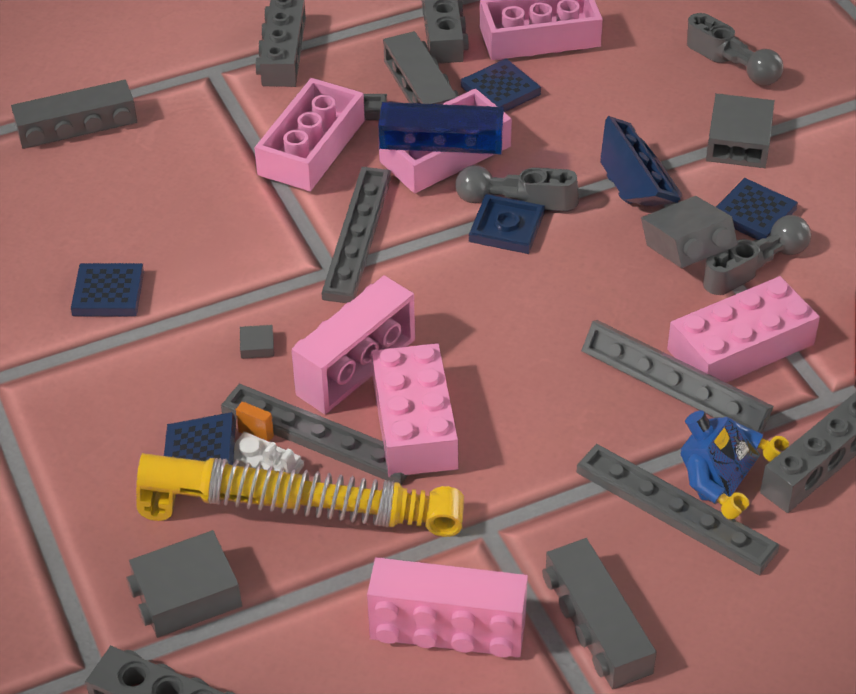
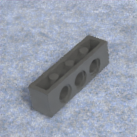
[421,0,469,63]
[760,392,856,513]
[85,645,235,694]

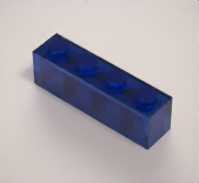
[378,102,504,155]

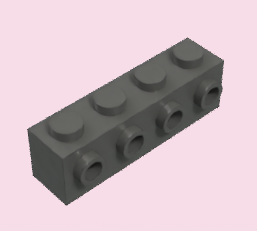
[256,0,306,87]

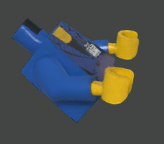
[680,410,789,519]

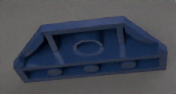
[600,116,682,207]

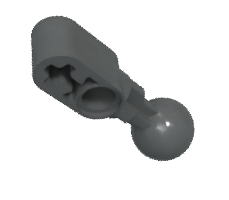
[687,13,784,86]
[455,165,579,211]
[703,215,811,295]

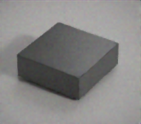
[364,94,387,120]
[240,325,274,358]

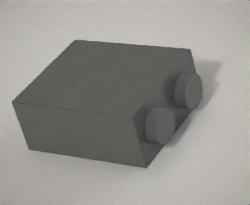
[706,93,775,168]
[641,196,738,268]
[126,530,242,638]

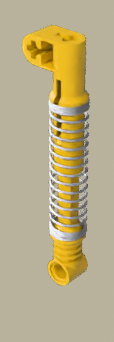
[136,453,464,537]

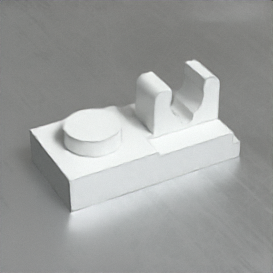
[233,431,304,473]

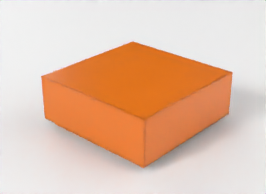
[235,402,274,442]

